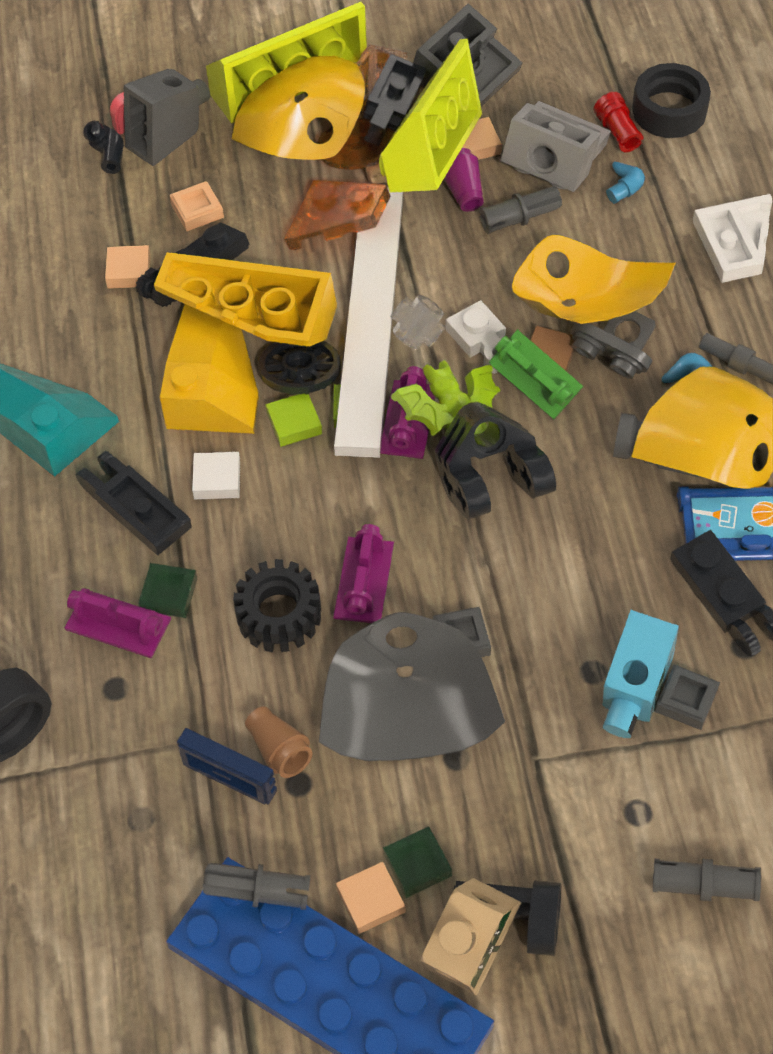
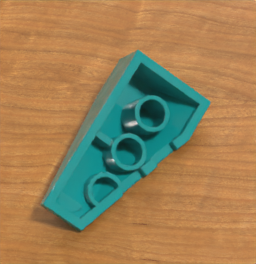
[0,363,119,477]

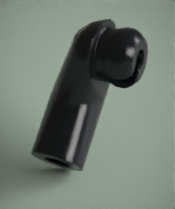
[83,120,124,174]

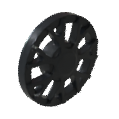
[258,341,341,395]

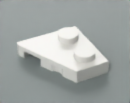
[693,194,772,283]

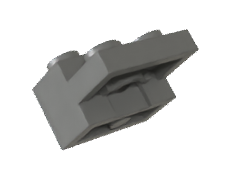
[413,3,523,107]

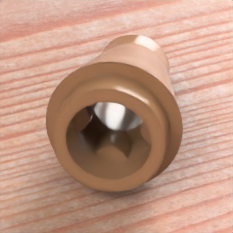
[245,706,313,778]

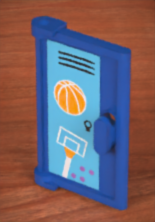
[677,486,773,561]

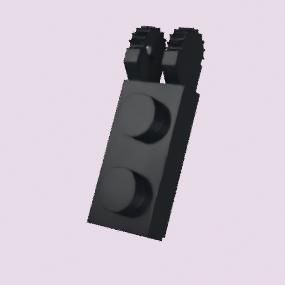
[135,222,250,307]
[75,451,192,556]
[670,529,773,657]

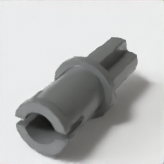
[479,186,562,234]
[203,863,310,910]

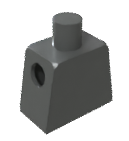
[124,69,210,166]

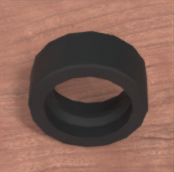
[632,63,711,138]
[0,667,52,762]

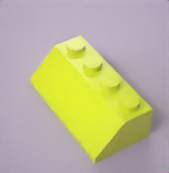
[206,2,368,124]
[379,39,482,192]

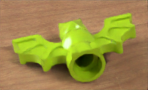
[391,360,500,436]

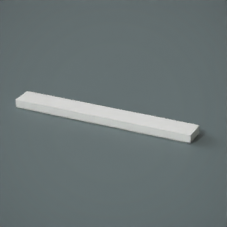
[334,186,403,458]

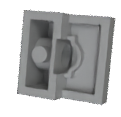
[501,101,611,192]

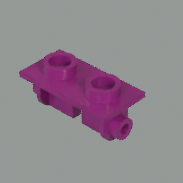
[380,366,435,459]
[333,524,394,623]
[64,588,171,659]

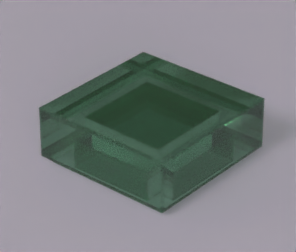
[138,563,198,618]
[383,826,452,898]

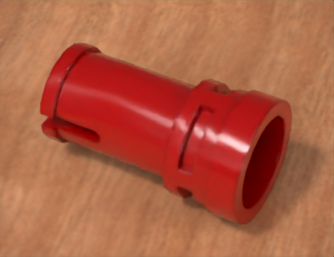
[593,92,644,152]

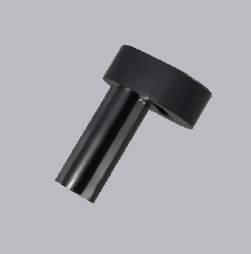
[453,880,562,956]

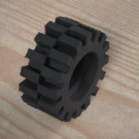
[233,559,322,652]

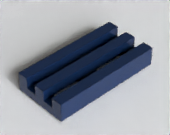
[177,728,277,805]

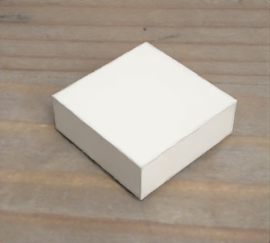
[192,452,240,500]

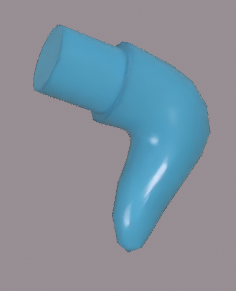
[606,161,645,204]
[662,353,713,383]

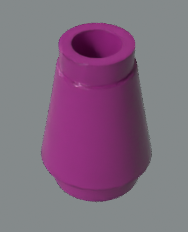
[444,148,484,212]

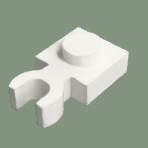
[446,300,506,374]

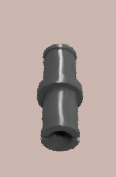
[653,858,761,901]

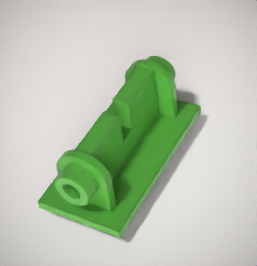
[488,329,584,419]

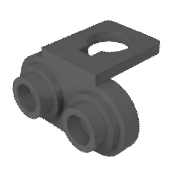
[571,311,656,379]

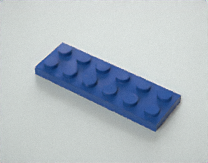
[166,857,494,1054]

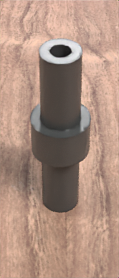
[699,333,773,384]

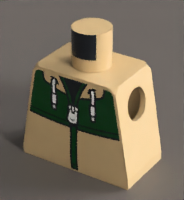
[420,878,521,995]

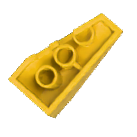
[154,252,337,347]
[160,304,259,434]

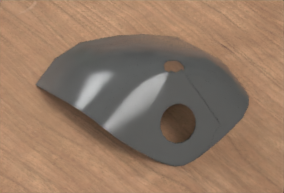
[319,612,505,761]

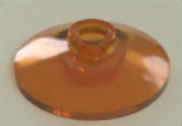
[317,118,395,170]

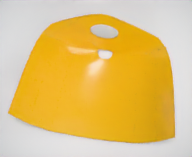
[232,56,365,160]
[512,235,676,324]
[632,367,773,489]

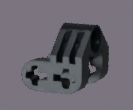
[435,402,557,520]

